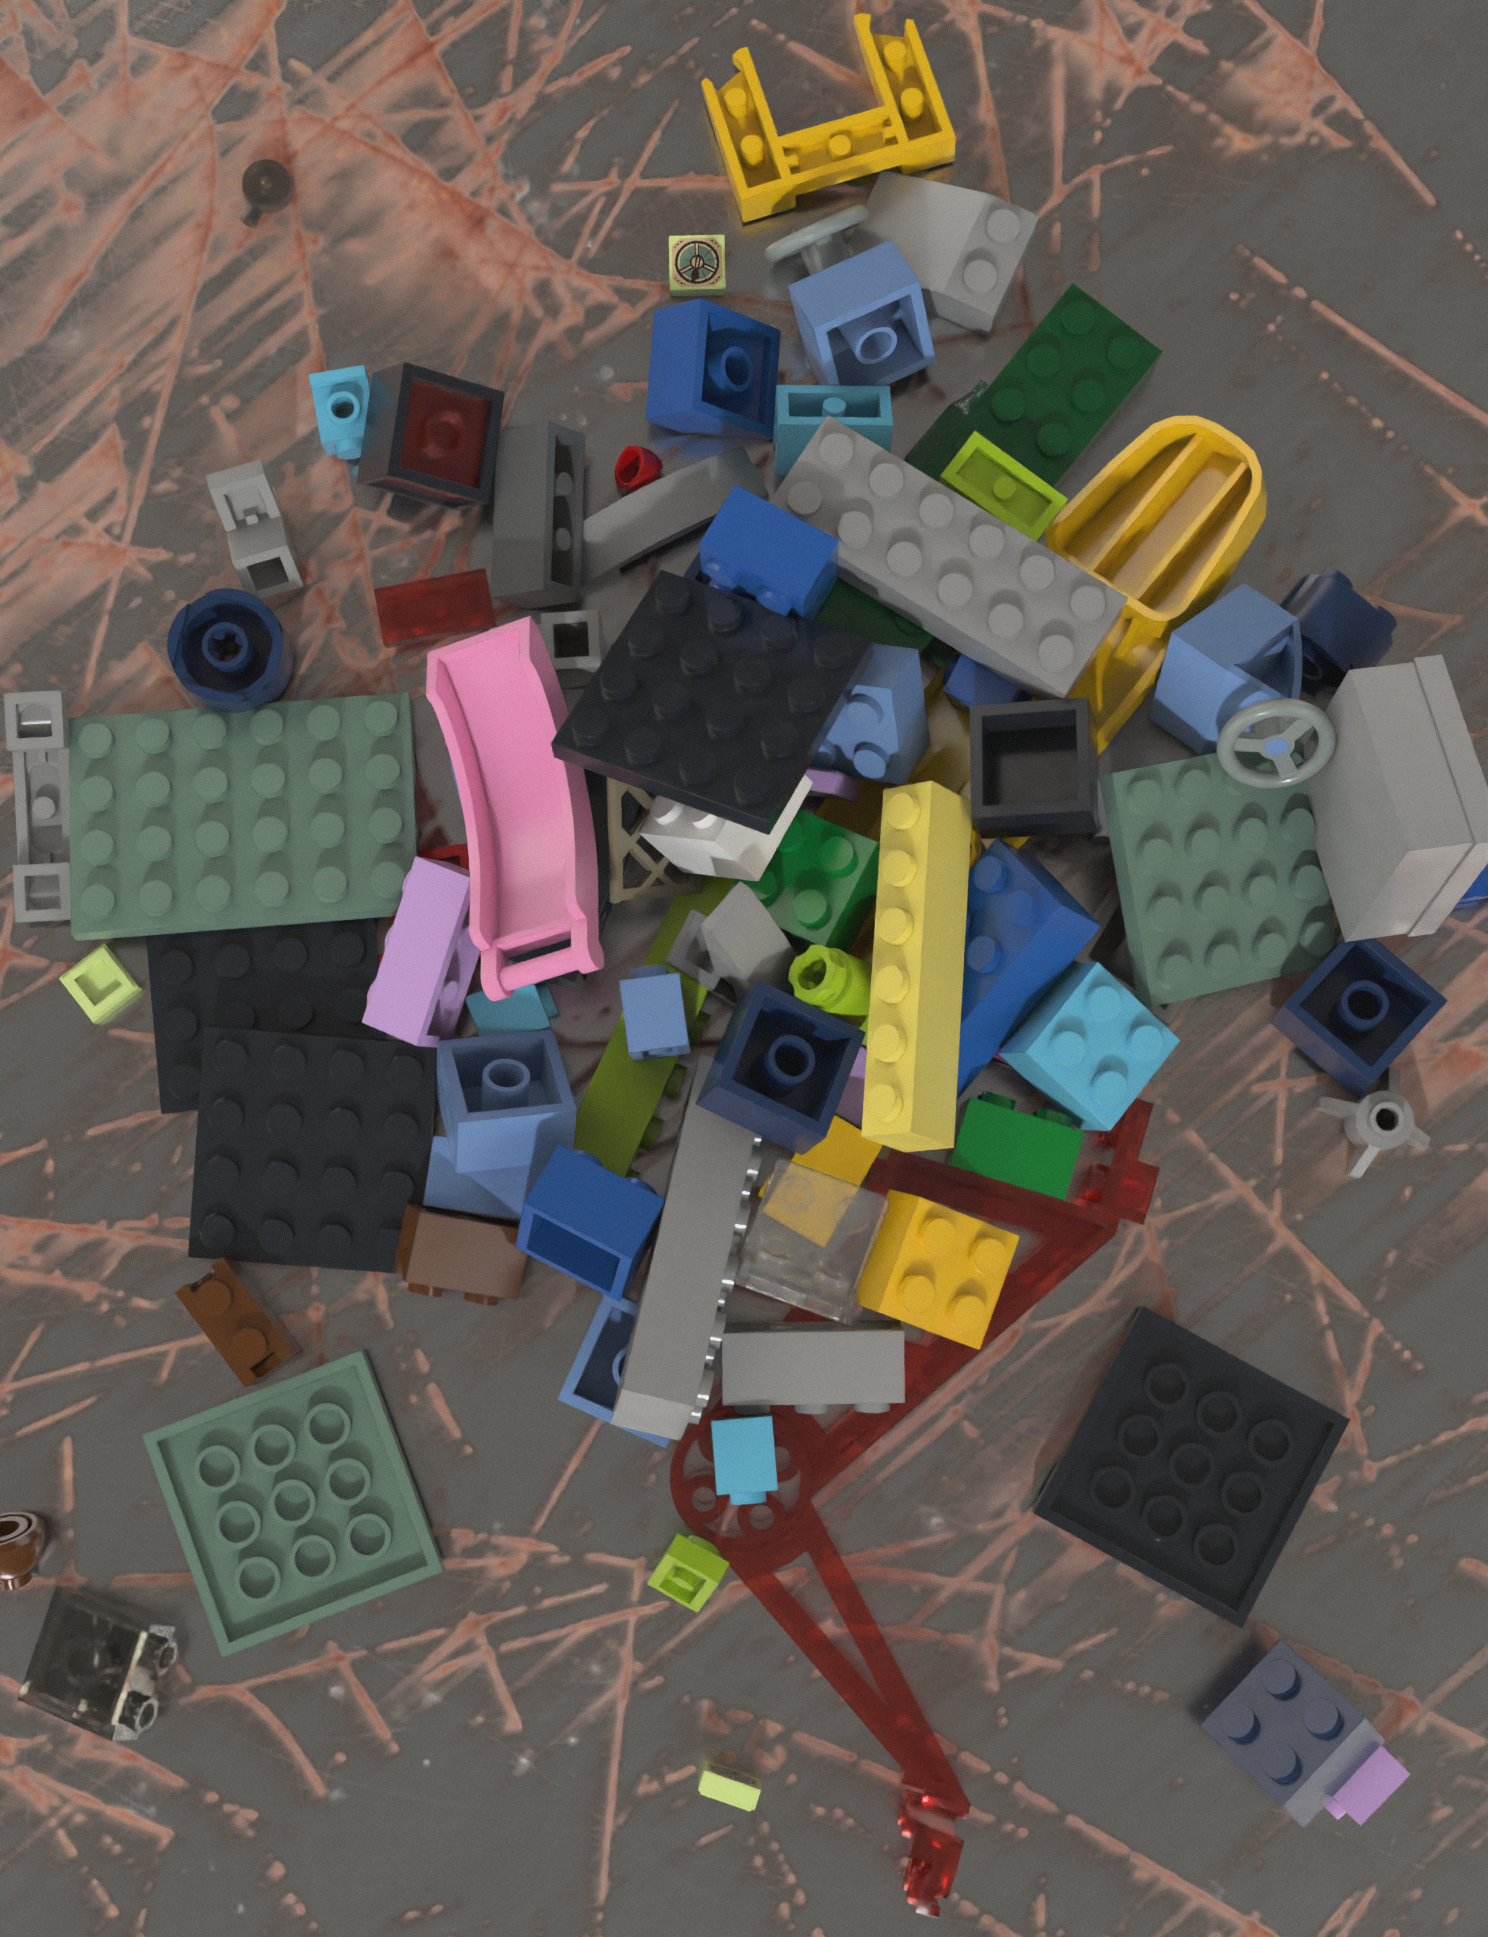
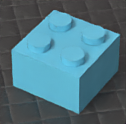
[998,962,1180,1131]

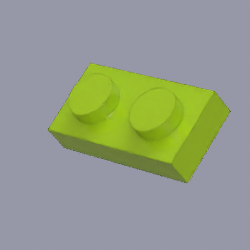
[939,431,1068,542]
[647,1533,730,1613]

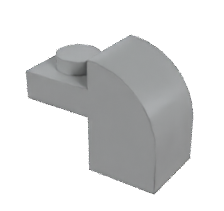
[206,459,303,599]
[490,610,605,688]

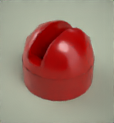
[614,445,663,492]

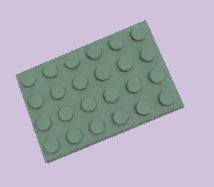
[69,692,419,941]

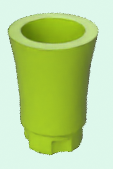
[788,945,872,1046]

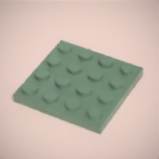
[1099,736,1337,1007]
[142,1349,445,1658]

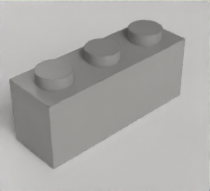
[721,1320,905,1415]

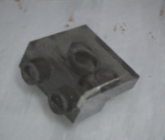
[17,1586,177,1741]

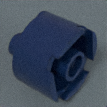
[1278,568,1397,702]
[167,588,294,713]

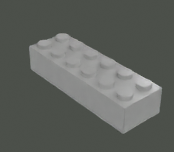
[769,415,1128,701]
[610,1054,763,1441]

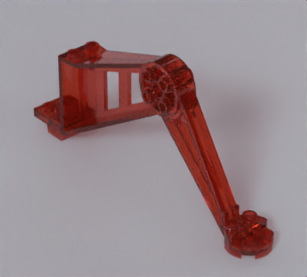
[670,1098,1160,1920]

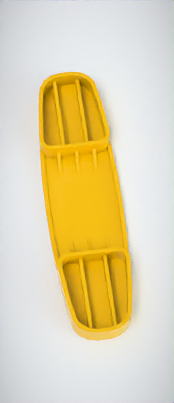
[791,416,1267,964]

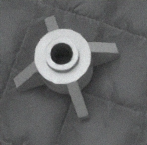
[1314,1067,1431,1179]

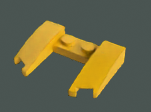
[701,13,956,223]

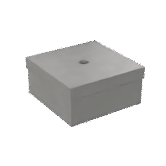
[1303,654,1488,942]

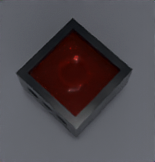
[356,362,505,511]

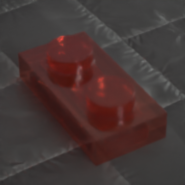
[374,568,497,649]

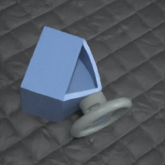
[764,204,936,386]
[1148,583,1336,789]

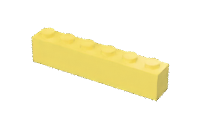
[861,780,972,1152]

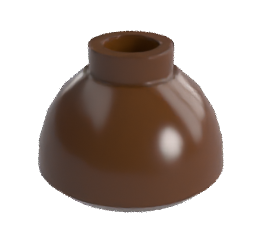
[0,1512,46,1590]

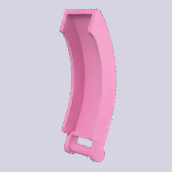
[426,616,604,1002]

